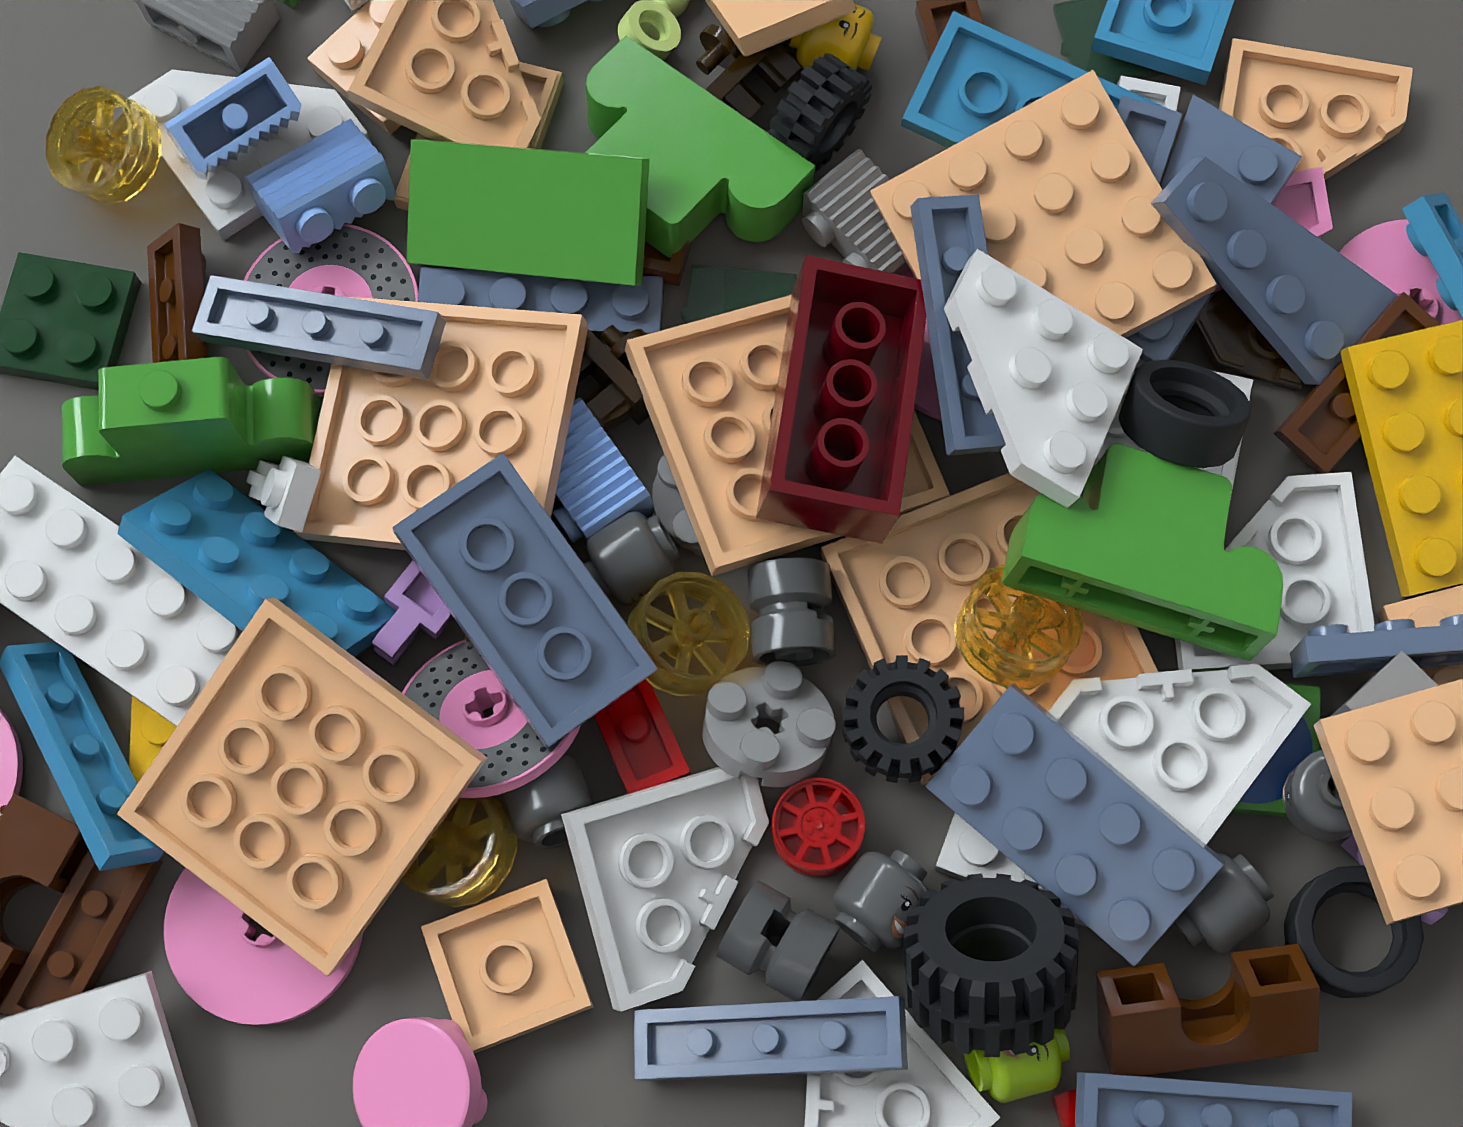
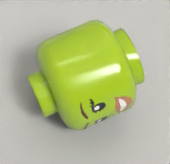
[963,1029,1070,1103]

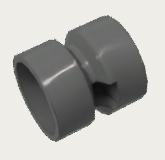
[748,558,836,666]
[716,880,841,1002]

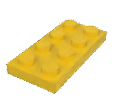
[1340,320,1463,597]

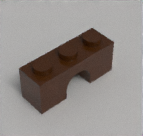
[0,793,88,1016]
[1096,943,1320,1076]

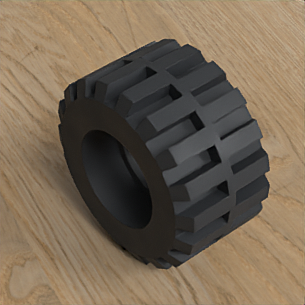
[904,873,1079,1057]

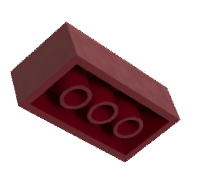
[756,255,926,544]

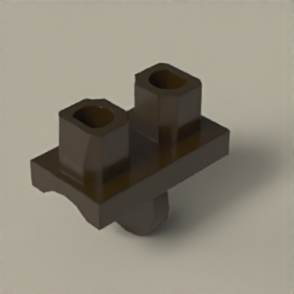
[696,24,802,120]
[577,325,650,433]

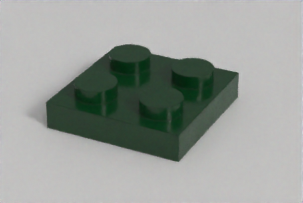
[0,252,141,390]

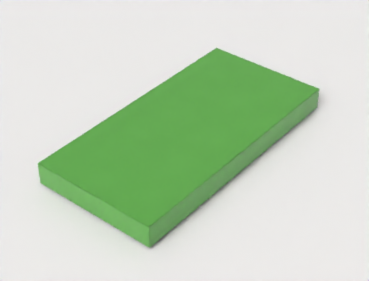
[406,139,650,286]

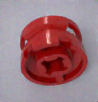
[772,778,865,878]

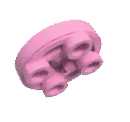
[353,1017,488,1127]

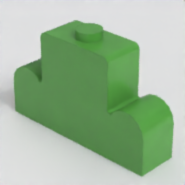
[585,36,815,257]
[62,357,322,486]
[1001,443,1283,661]

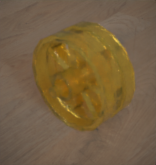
[45,86,161,204]
[954,564,1084,690]
[627,572,751,696]
[401,796,517,907]

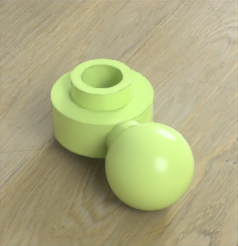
[618,0,690,61]

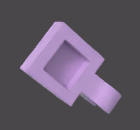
[372,560,453,666]

